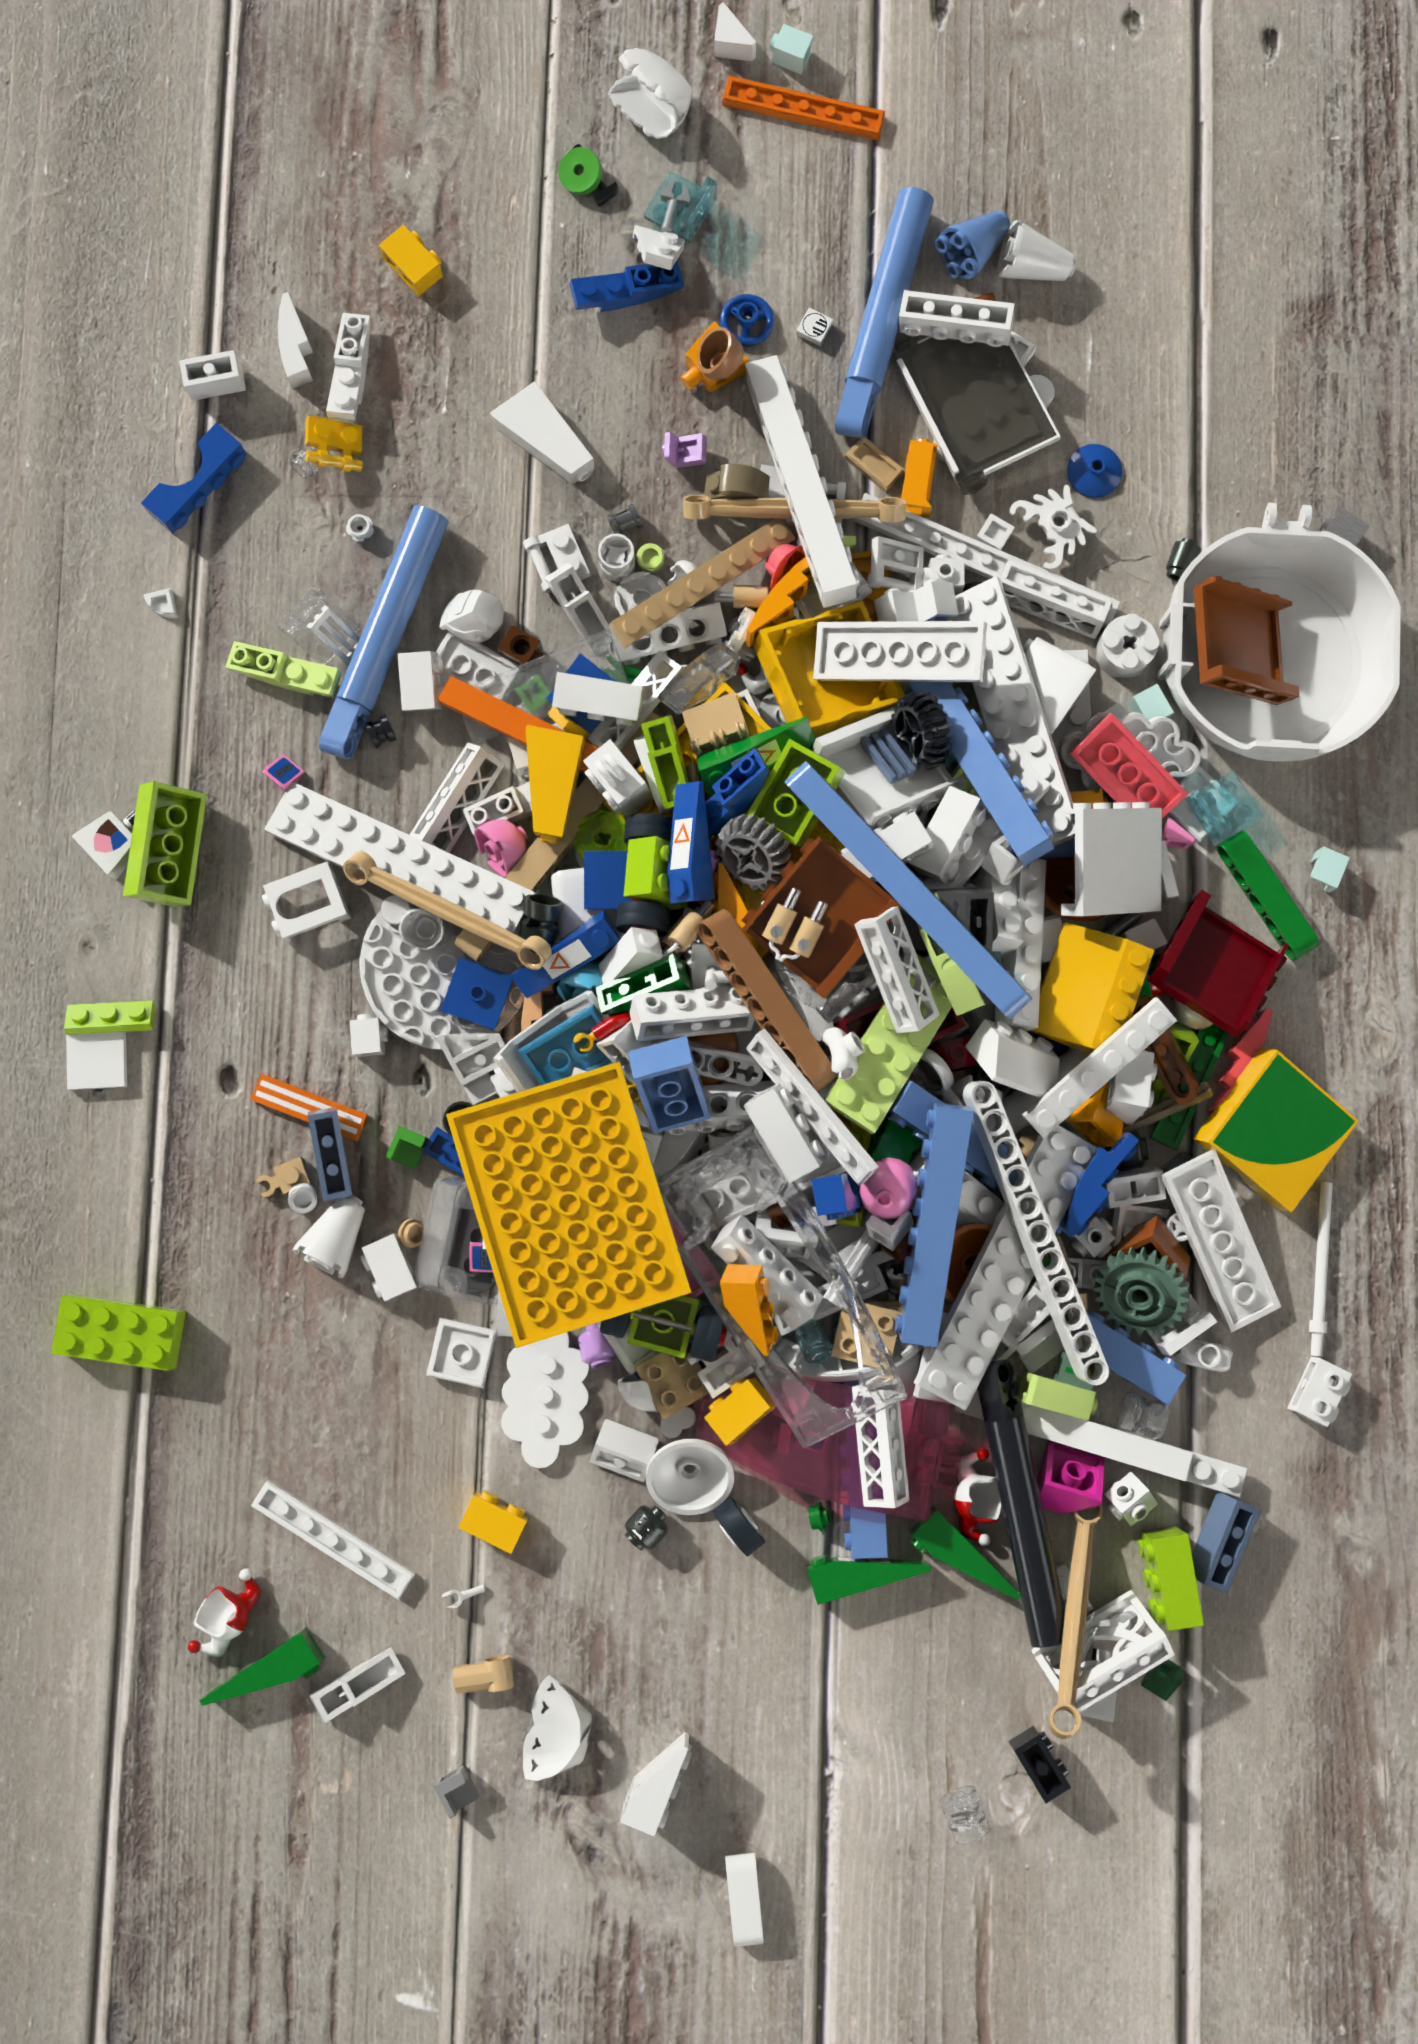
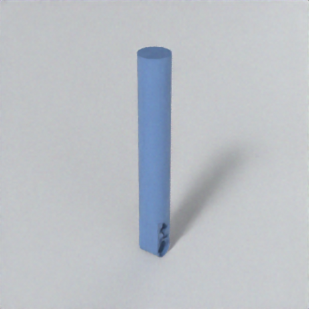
[835,187,934,438]
[319,506,449,759]

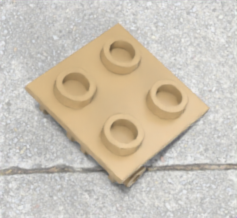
[682,692,750,761]
[831,1298,902,1371]
[634,1344,709,1420]

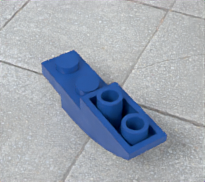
[569,260,684,312]
[705,748,769,838]
[1063,1132,1139,1238]

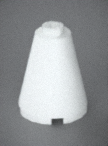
[997,220,1077,281]
[292,1195,365,1278]

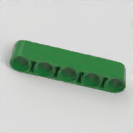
[1216,830,1319,961]

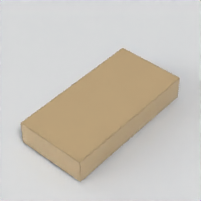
[844,437,904,493]

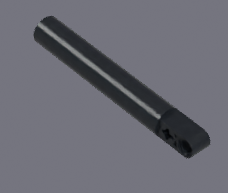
[977,1360,1065,1648]

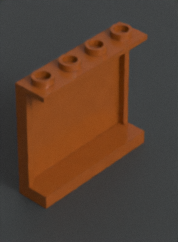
[1194,576,1299,705]
[741,836,902,999]

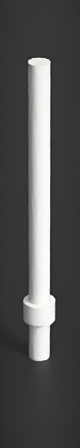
[1309,1182,1333,1357]

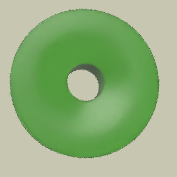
[558,147,603,196]

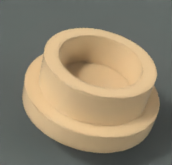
[398,1219,426,1248]

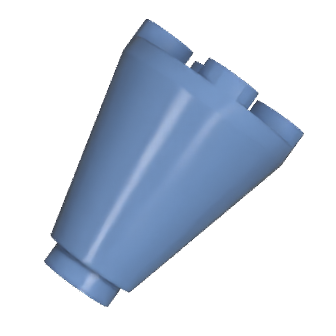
[935,211,1010,279]

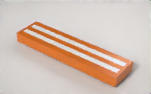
[250,1073,369,1142]

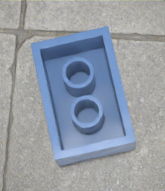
[628,1036,711,1134]

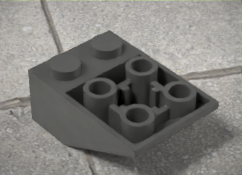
[900,887,994,951]

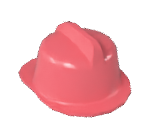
[765,544,806,591]

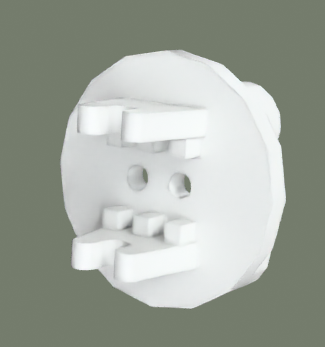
[718,607,756,662]

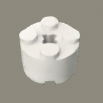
[1096,613,1160,679]

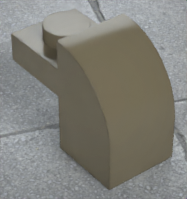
[704,464,770,499]

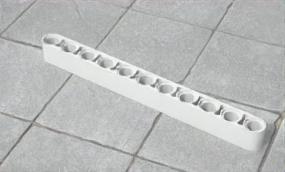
[963,1081,1109,1386]

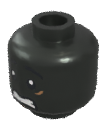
[625,1505,668,1551]

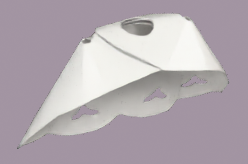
[523,1675,592,1781]

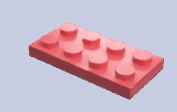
[1068,712,1188,818]

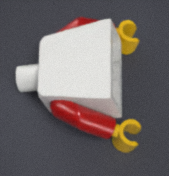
[573,1013,653,1102]

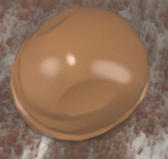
[697,327,744,380]

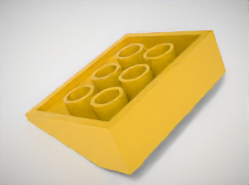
[1030,922,1154,1055]

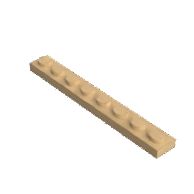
[608,518,796,649]

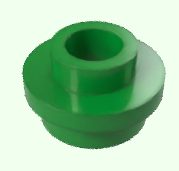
[808,1502,831,1532]

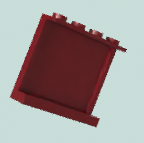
[1147,890,1289,1038]

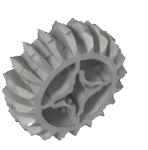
[715,813,793,891]

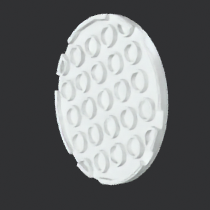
[359,901,524,1050]

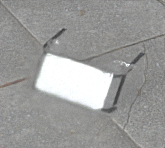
[414,1176,498,1305]

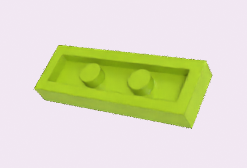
[64,1000,156,1035]

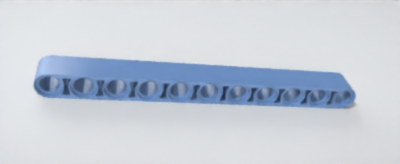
[784,761,1032,1019]

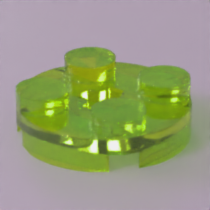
[574,810,628,860]

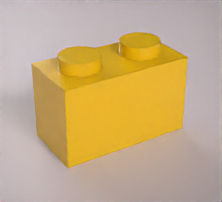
[379,224,443,297]
[704,1377,777,1446]
[458,1490,529,1554]

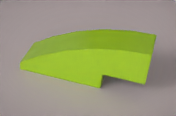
[641,715,689,810]

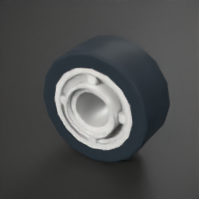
[713,1498,765,1557]

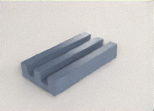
[860,728,916,784]

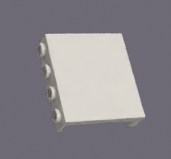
[811,707,966,830]
[1061,802,1162,916]

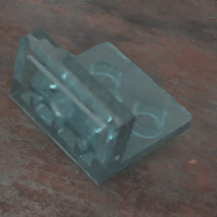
[644,171,717,243]
[1185,771,1263,847]

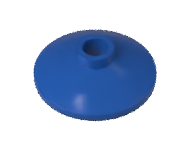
[1067,444,1122,498]

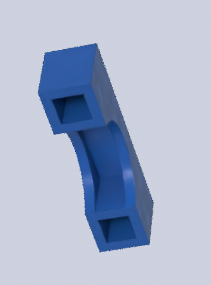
[141,423,247,534]
[811,1173,864,1220]

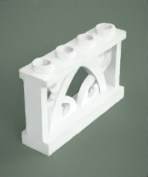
[1032,1590,1175,1717]

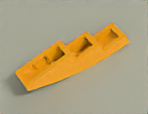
[745,557,813,648]

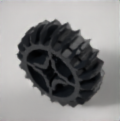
[891,692,952,771]

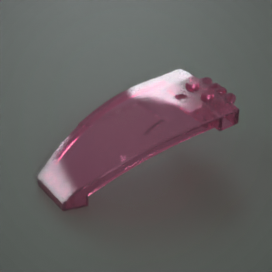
[695,1377,965,1521]

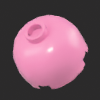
[474,819,528,877]
[859,1157,920,1219]

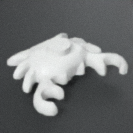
[1009,485,1097,570]

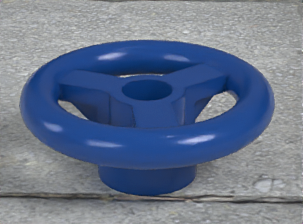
[720,294,774,347]

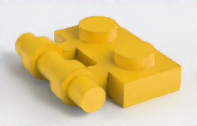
[305,415,363,473]

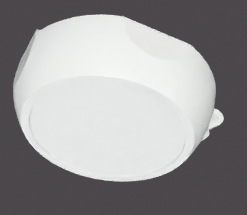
[1158,503,1401,762]

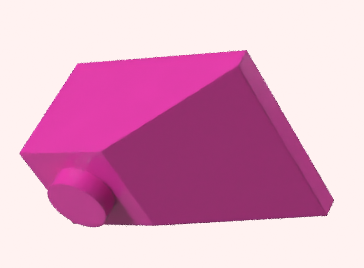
[1037,1440,1105,1514]

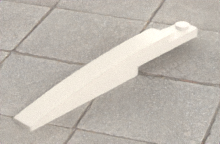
[954,1389,1247,1497]

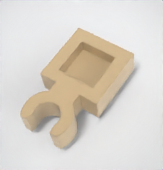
[256,1157,312,1197]

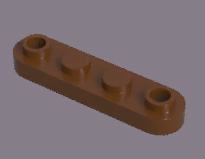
[1131,995,1199,1104]

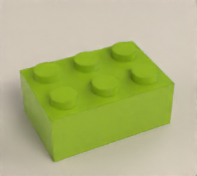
[747,739,846,848]
[1137,1526,1204,1631]

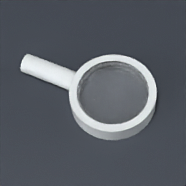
[912,1048,965,1106]

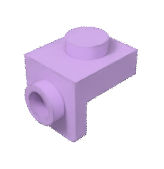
[662,432,707,468]

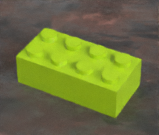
[123,781,207,907]
[51,1294,186,1371]

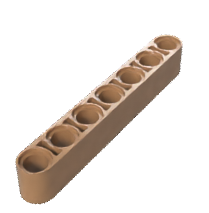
[697,909,837,1092]

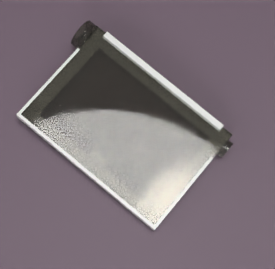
[892,336,1060,495]

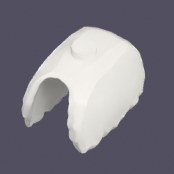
[608,48,692,139]

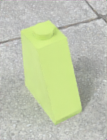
[1018,1371,1098,1421]

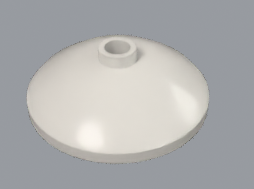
[646,1439,734,1515]

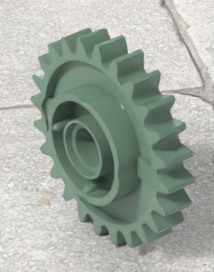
[1093,1247,1190,1336]

